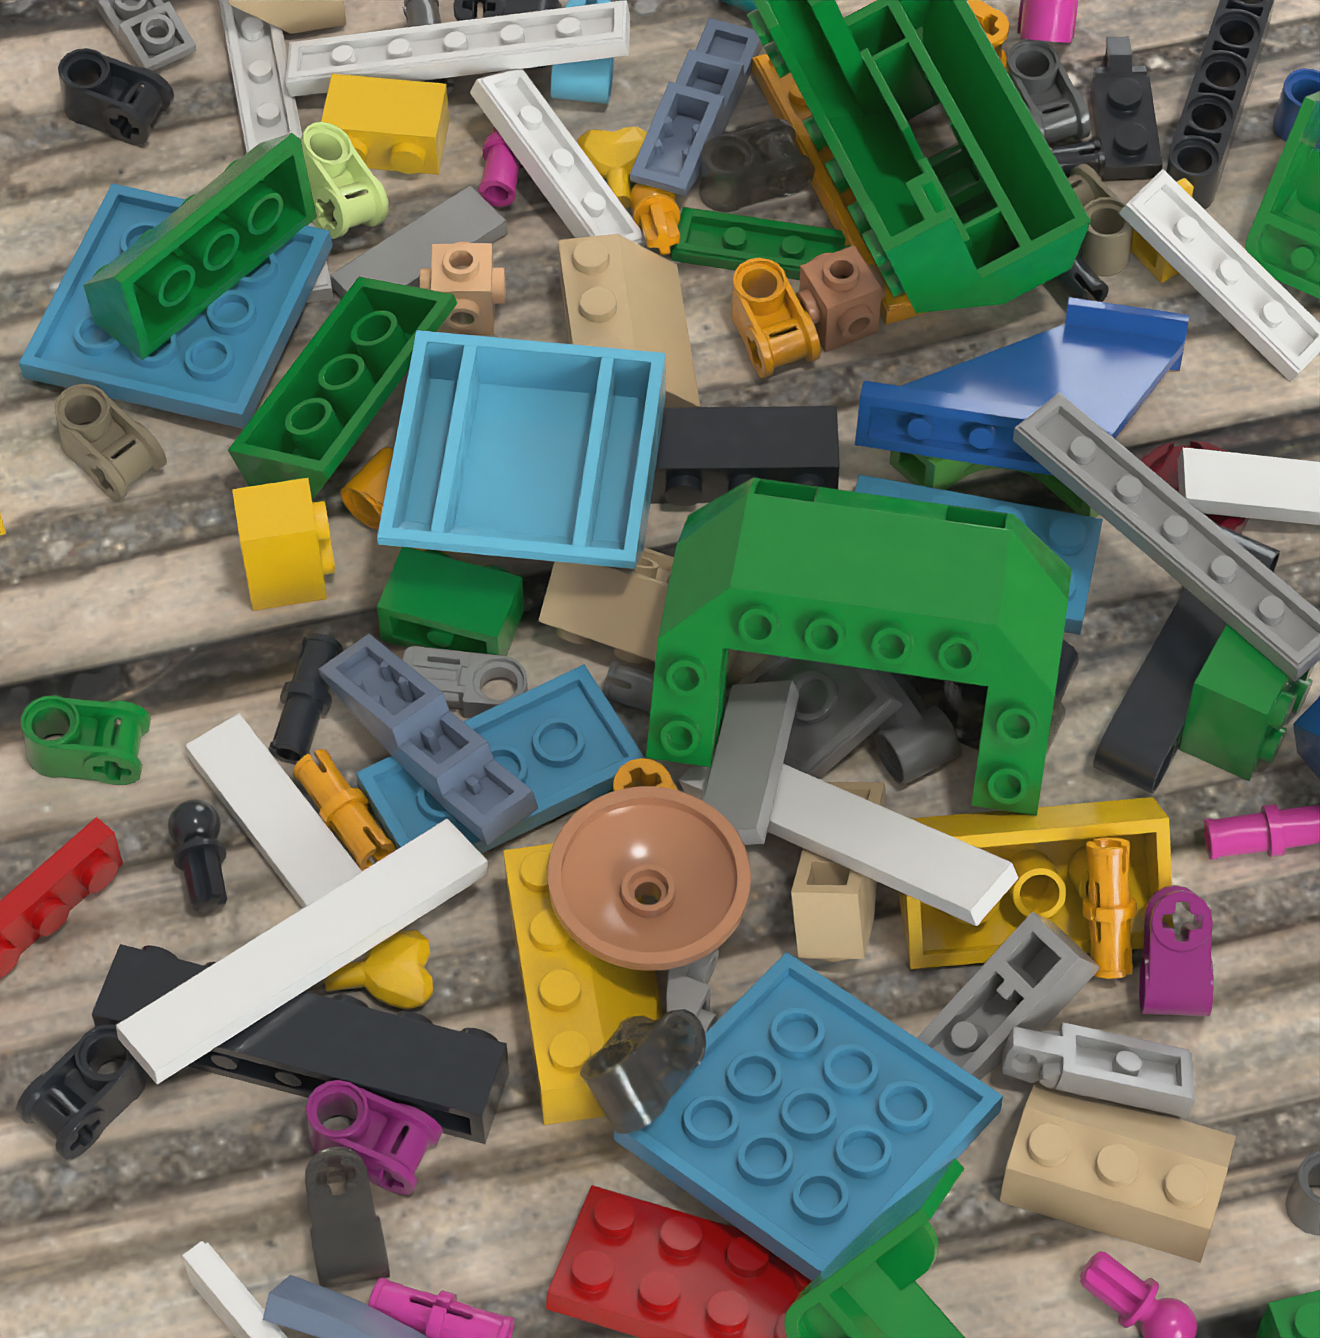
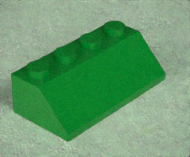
[83,133,317,360]
[228,276,458,500]

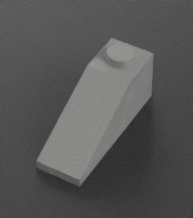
[917,912,1101,1080]

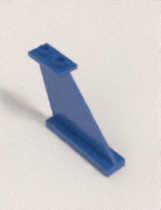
[855,297,1189,475]

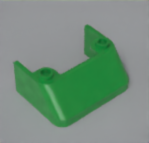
[1246,91,1320,299]
[784,1158,965,1338]

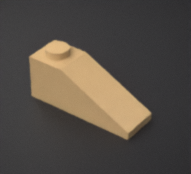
[791,782,886,962]

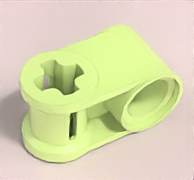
[300,122,389,239]

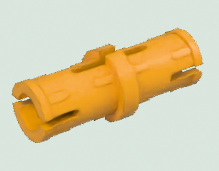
[293,749,396,871]
[1083,837,1137,979]

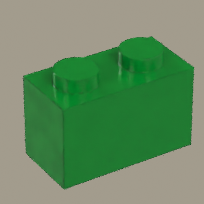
[377,547,524,656]

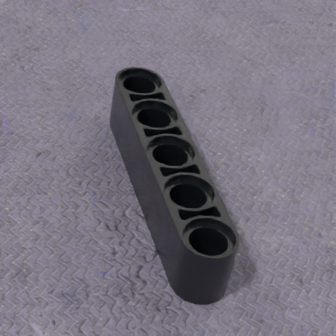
[1166,0,1275,210]
[1093,526,1280,794]

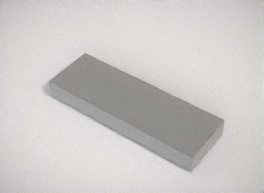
[330,186,507,298]
[703,680,799,845]

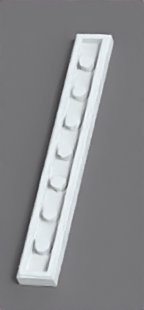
[219,0,333,303]

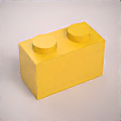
[321,74,449,175]
[232,478,336,611]

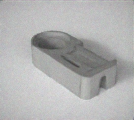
[403,646,528,718]

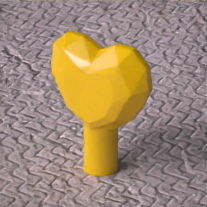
[577,126,647,209]
[324,930,434,1010]

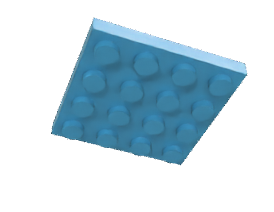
[19,183,333,429]
[614,952,1003,1281]

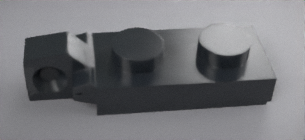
[1090,36,1163,180]

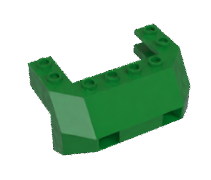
[747,0,1091,313]
[646,478,1072,815]

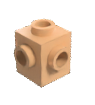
[420,242,506,335]

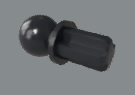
[168,799,227,913]

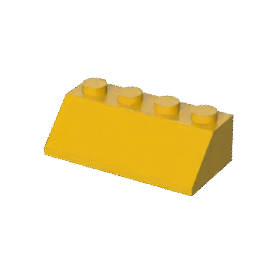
[898,797,1174,969]
[503,843,672,1125]

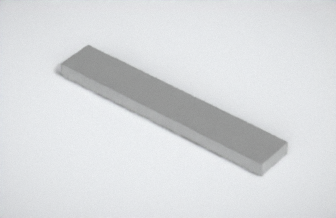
[1013,392,1320,681]

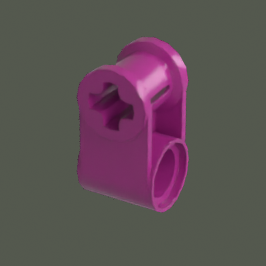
[1139,885,1214,1016]
[306,1080,443,1195]

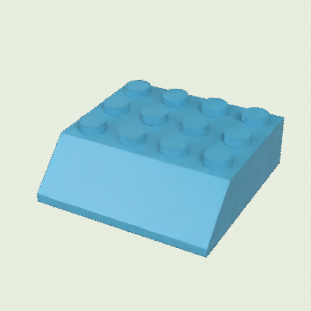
[377,330,666,569]

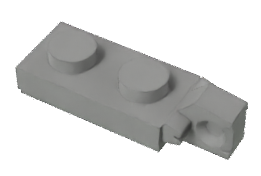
[1002,1022,1195,1118]

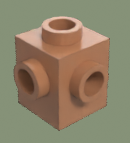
[795,245,886,353]

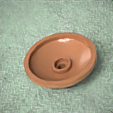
[548,786,751,971]

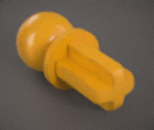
[630,183,681,255]

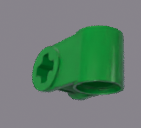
[21,696,151,785]

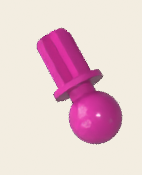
[1079,1251,1197,1338]

